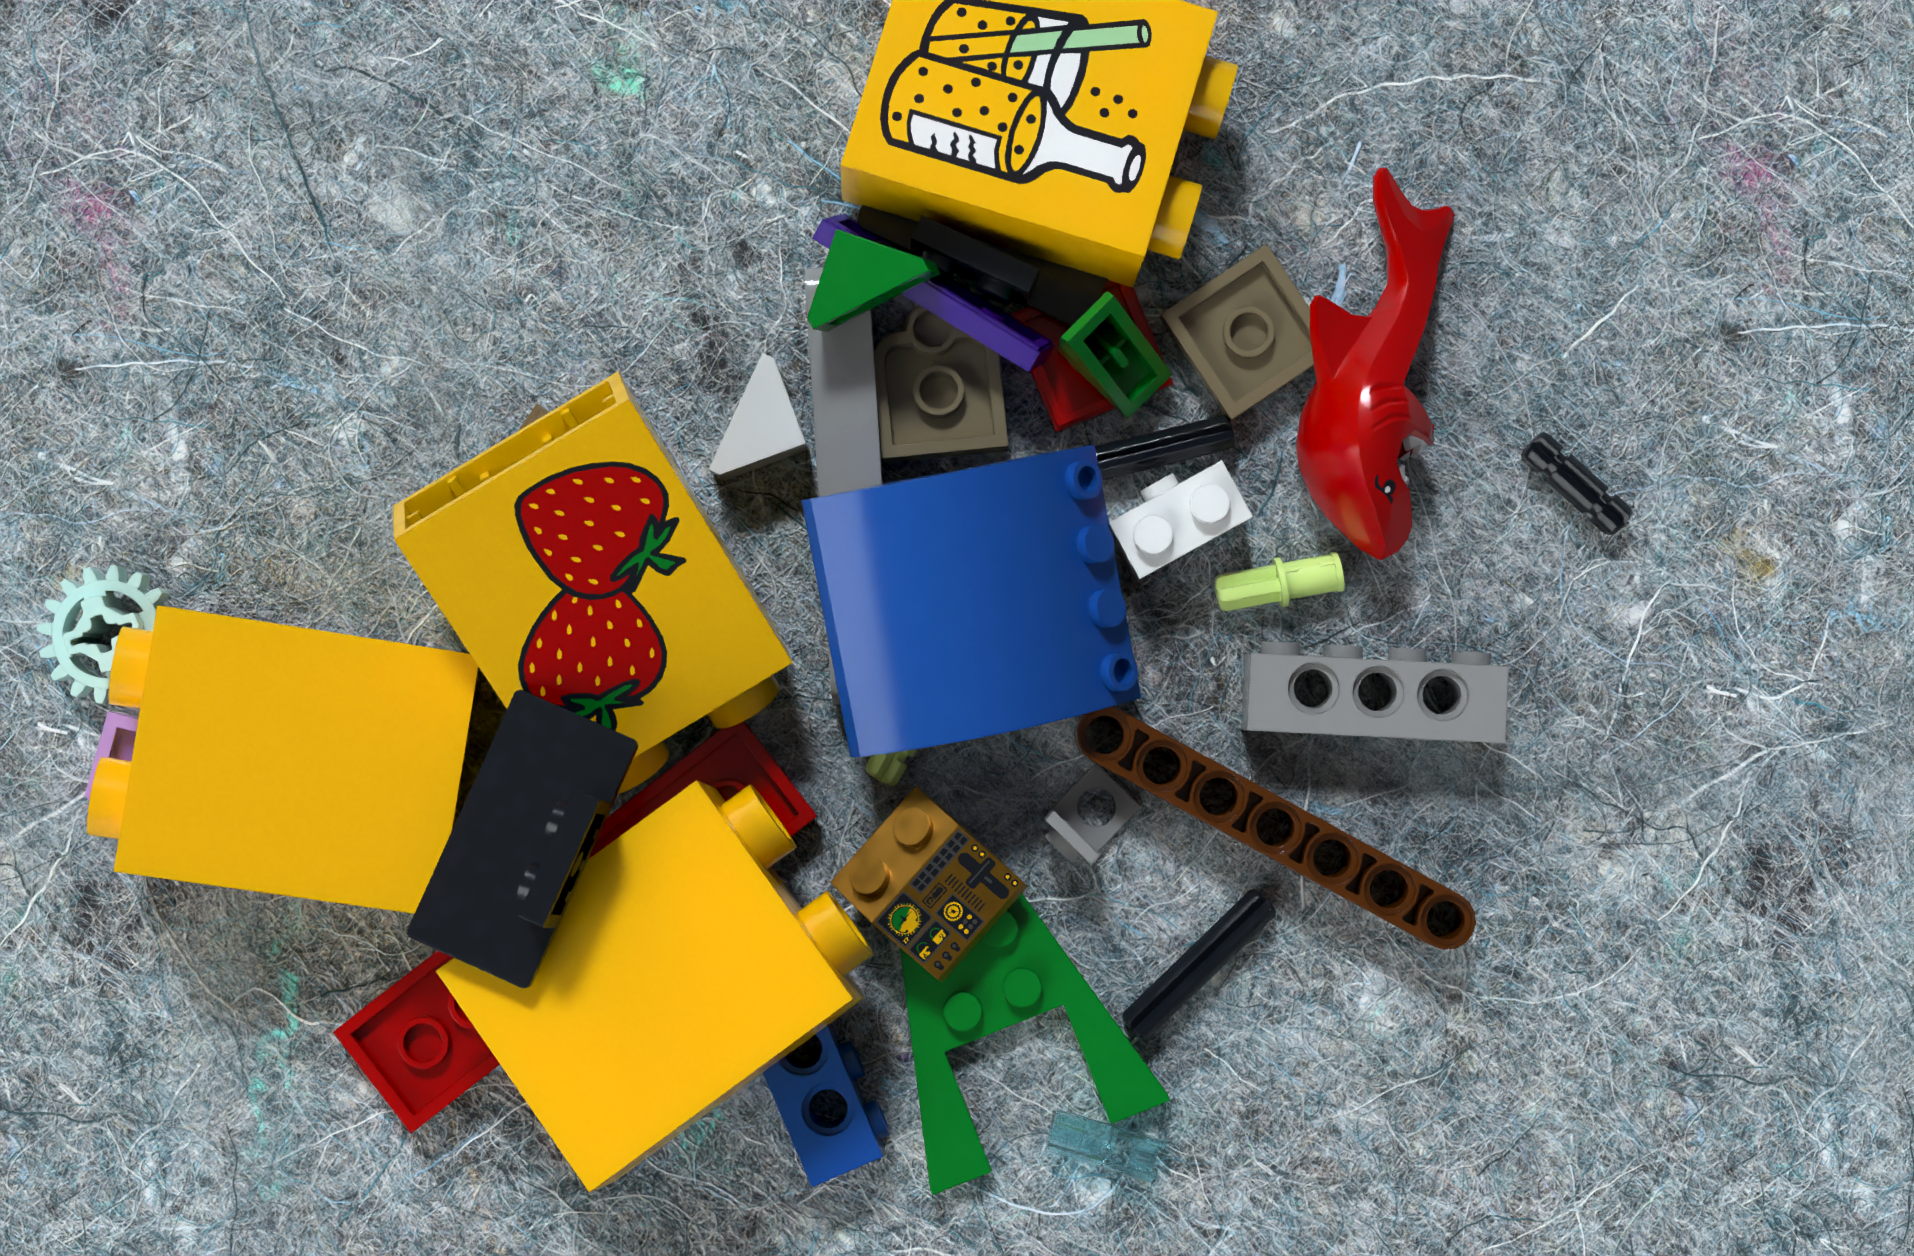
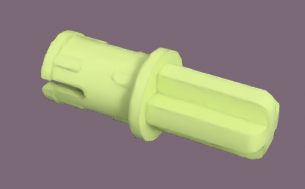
[1215,552,1345,611]

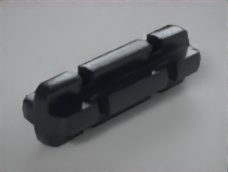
[1521,432,1633,535]

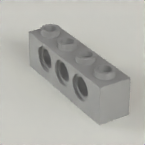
[1241,641,1509,743]

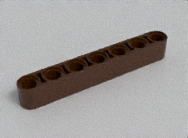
[1074,707,1476,950]

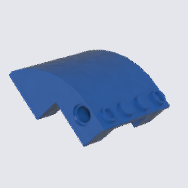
[801,444,1141,757]

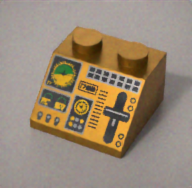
[830,786,1028,982]

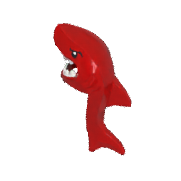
[1295,167,1455,560]

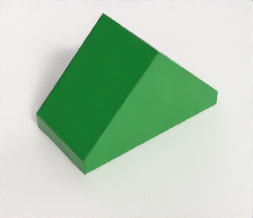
[807,229,940,332]
[1057,291,1172,419]

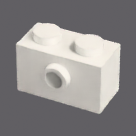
[1108,460,1253,582]

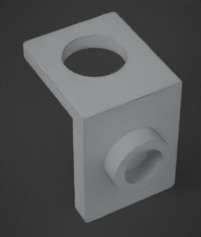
[1043,764,1140,865]

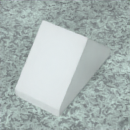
[708,353,809,480]

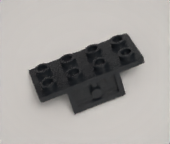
[407,690,639,988]

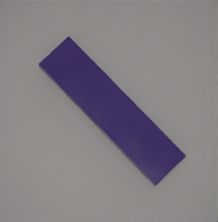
[812,213,1054,372]

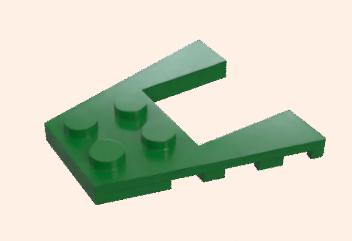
[900,893,1170,1195]

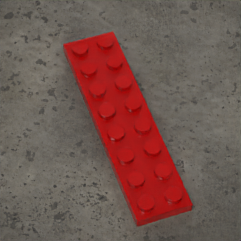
[333,721,818,1134]

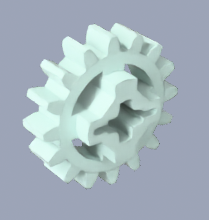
[37,565,170,704]

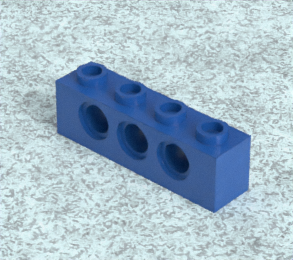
[763,1016,891,1187]

